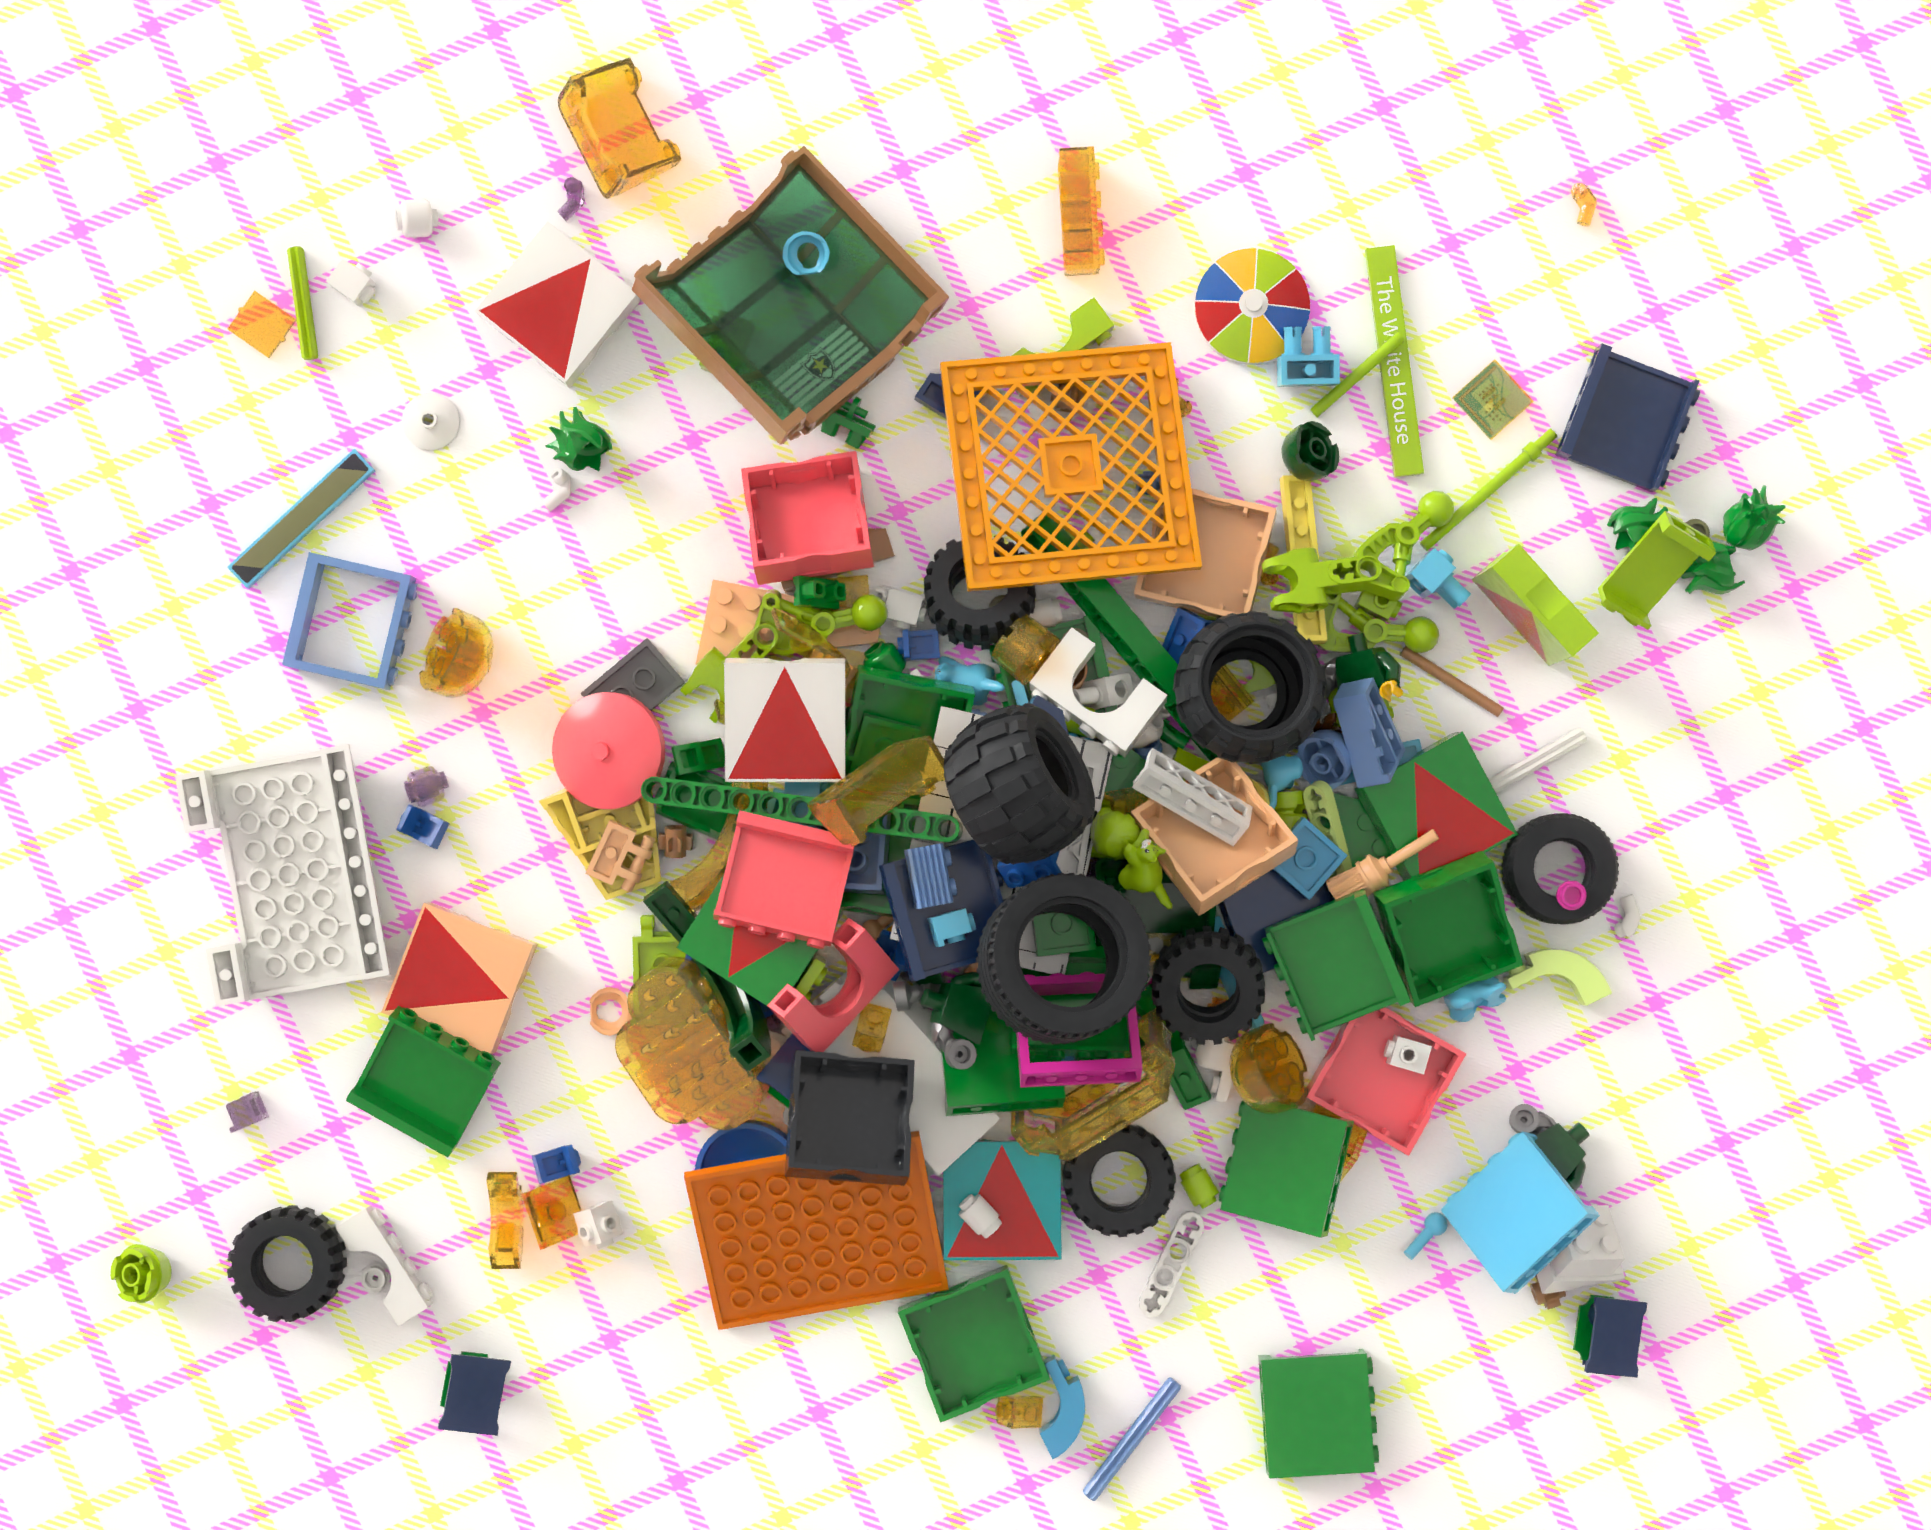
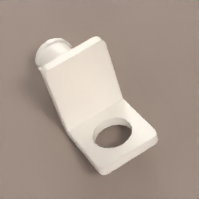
[1073,673,1133,709]

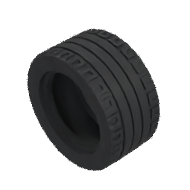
[976,873,1151,1044]

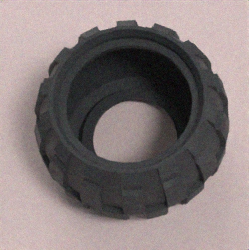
[1173,611,1327,764]
[943,703,1095,865]

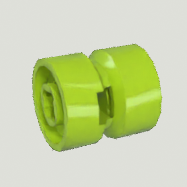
[1274,791,1308,830]

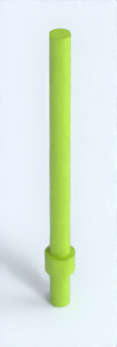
[1420,428,1558,551]

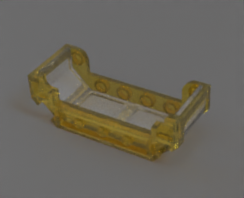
[1011,1008,1175,1161]

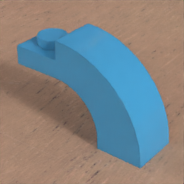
[1039,1354,1085,1459]

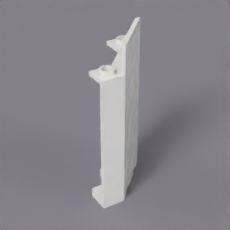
[781,971,1000,1175]

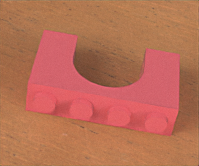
[767,918,900,1052]

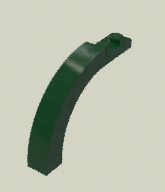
[643,881,771,1072]

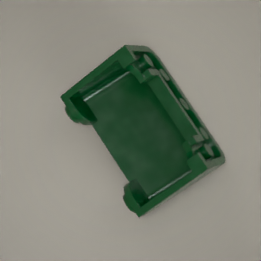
[1094,857,1216,946]

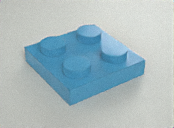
[1273,817,1348,900]

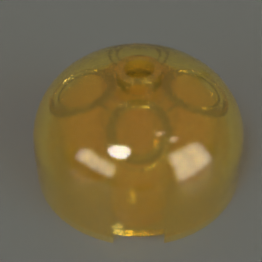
[419,608,494,698]
[1229,1023,1309,1115]

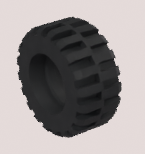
[924,535,1036,650]
[1152,926,1265,1045]
[1063,1121,1176,1237]
[227,1205,347,1322]

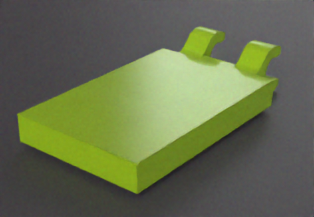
[632,915,693,1024]

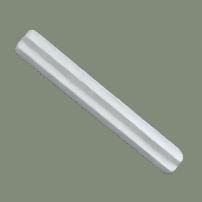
[1489,728,1587,793]

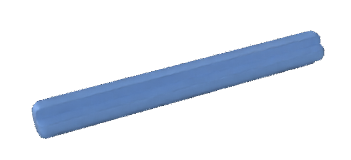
[1083,1377,1181,1501]

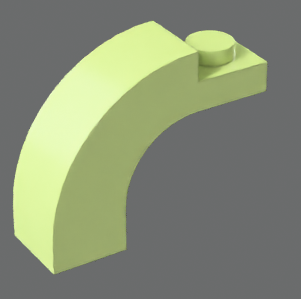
[1503,949,1612,1006]

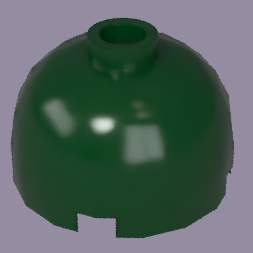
[1281,421,1340,481]

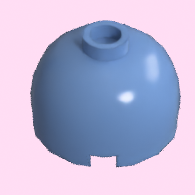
[1296,729,1353,789]

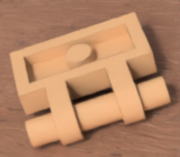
[585,819,655,892]

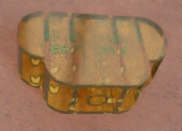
[615,957,770,1130]

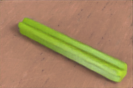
[287,246,318,360]

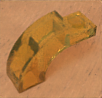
[486,1172,524,1269]

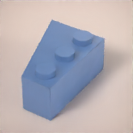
[1333,678,1405,788]

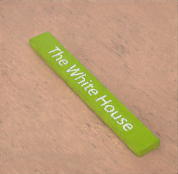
[1365,245,1424,478]

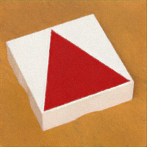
[475,221,641,388]
[724,658,845,782]

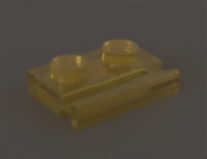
[1211,665,1255,721]

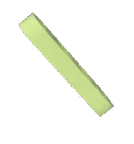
[1303,780,1352,880]

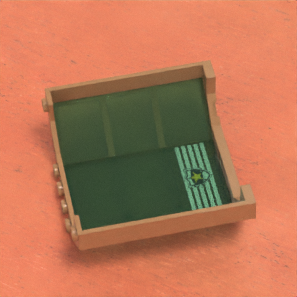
[631,146,949,445]

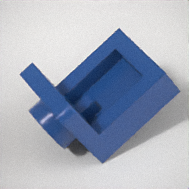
[897,629,940,662]
[396,804,450,849]
[876,930,907,982]
[531,1144,581,1184]

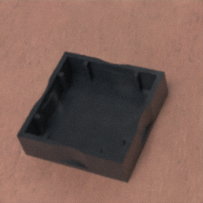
[785,1050,915,1186]

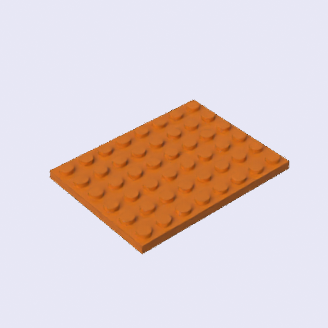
[684,1131,949,1330]

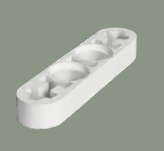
[1138,1210,1204,1318]

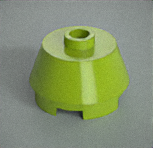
[110,1244,172,1303]

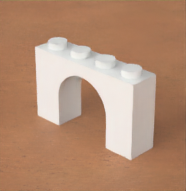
[1029,627,1167,758]

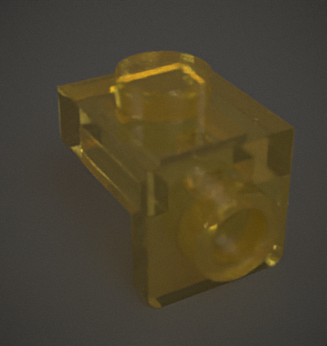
[852,1003,892,1053]
[995,1395,1043,1429]

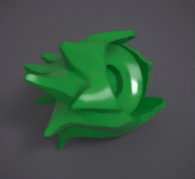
[545,406,612,472]
[1723,485,1786,551]
[1607,498,1668,550]
[1681,542,1745,595]

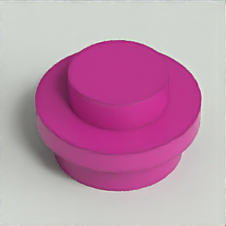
[1556,881,1587,910]

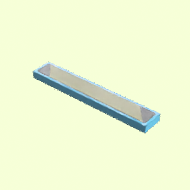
[227,449,375,589]

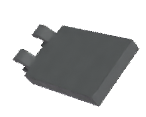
[580,638,685,711]

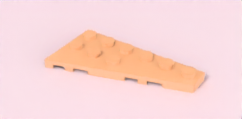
[695,579,881,665]

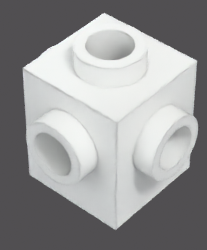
[573,1200,624,1249]

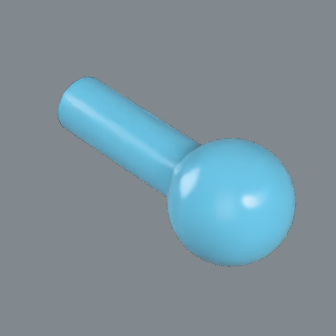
[1404,1212,1448,1260]

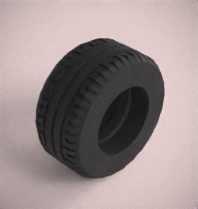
[1501,813,1619,925]

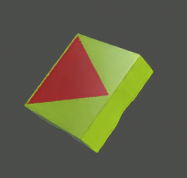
[1471,544,1599,666]

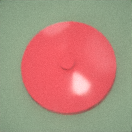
[552,692,665,809]

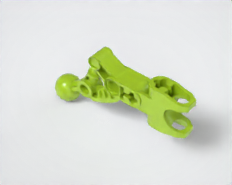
[1262,491,1454,614]
[680,589,888,723]
[1236,593,1440,698]

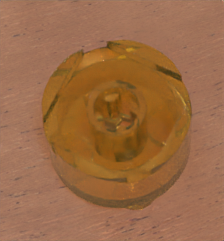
[992,614,1061,685]

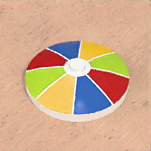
[1194,248,1310,365]

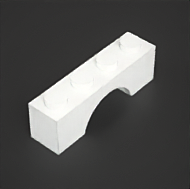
[335,1205,433,1327]

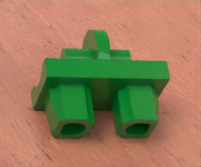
[821,396,876,449]
[793,576,846,610]

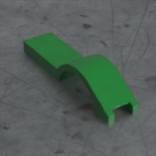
[1136,984,1212,1111]

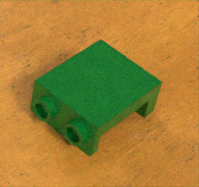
[654,761,744,841]

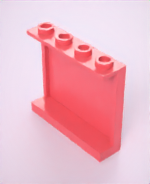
[713,810,856,949]

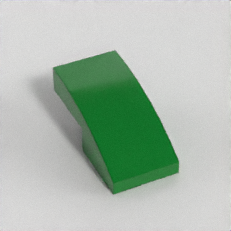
[671,738,725,776]

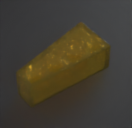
[1057,146,1105,276]

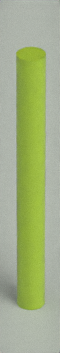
[1310,332,1405,418]

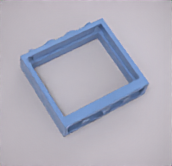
[282,552,418,690]

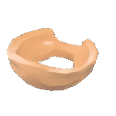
[590,987,633,1036]

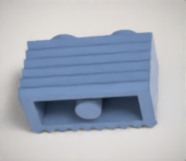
[904,843,957,909]

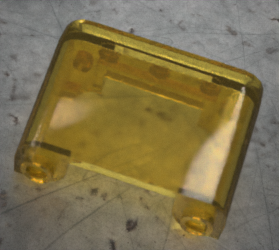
[557,57,682,199]

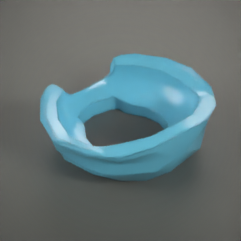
[782,231,830,275]

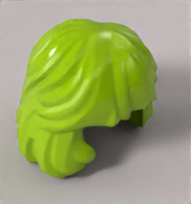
[1090,808,1141,861]

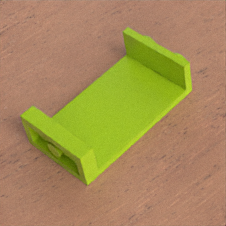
[1597,511,1716,630]

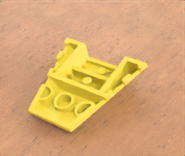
[539,788,661,900]

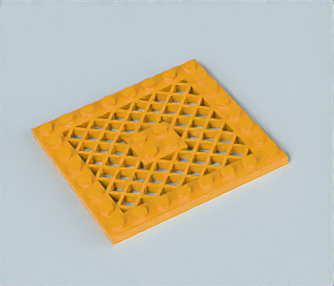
[940,342,1202,592]

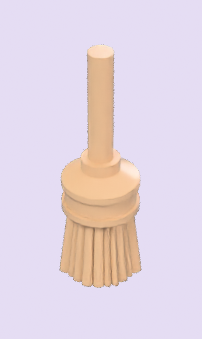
[1326,829,1439,900]

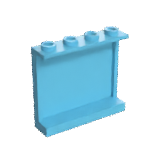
[1441,1131,1600,1294]

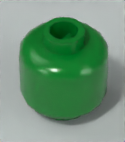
[863,641,906,673]

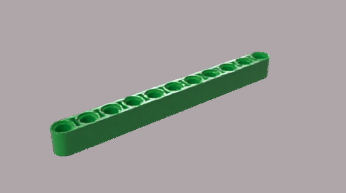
[1021,514,1238,763]
[641,777,963,843]

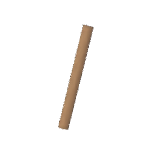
[1400,646,1504,717]

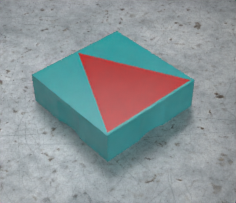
[943,1138,1062,1260]

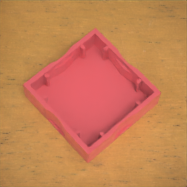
[741,451,874,585]
[1303,1007,1467,1156]

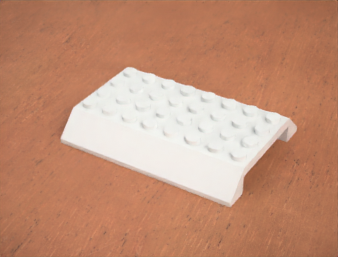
[175,744,391,1007]

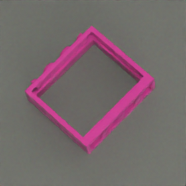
[1016,972,1143,1087]

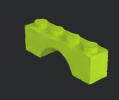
[1012,297,1114,397]

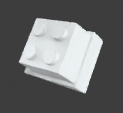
[1537,1205,1625,1294]

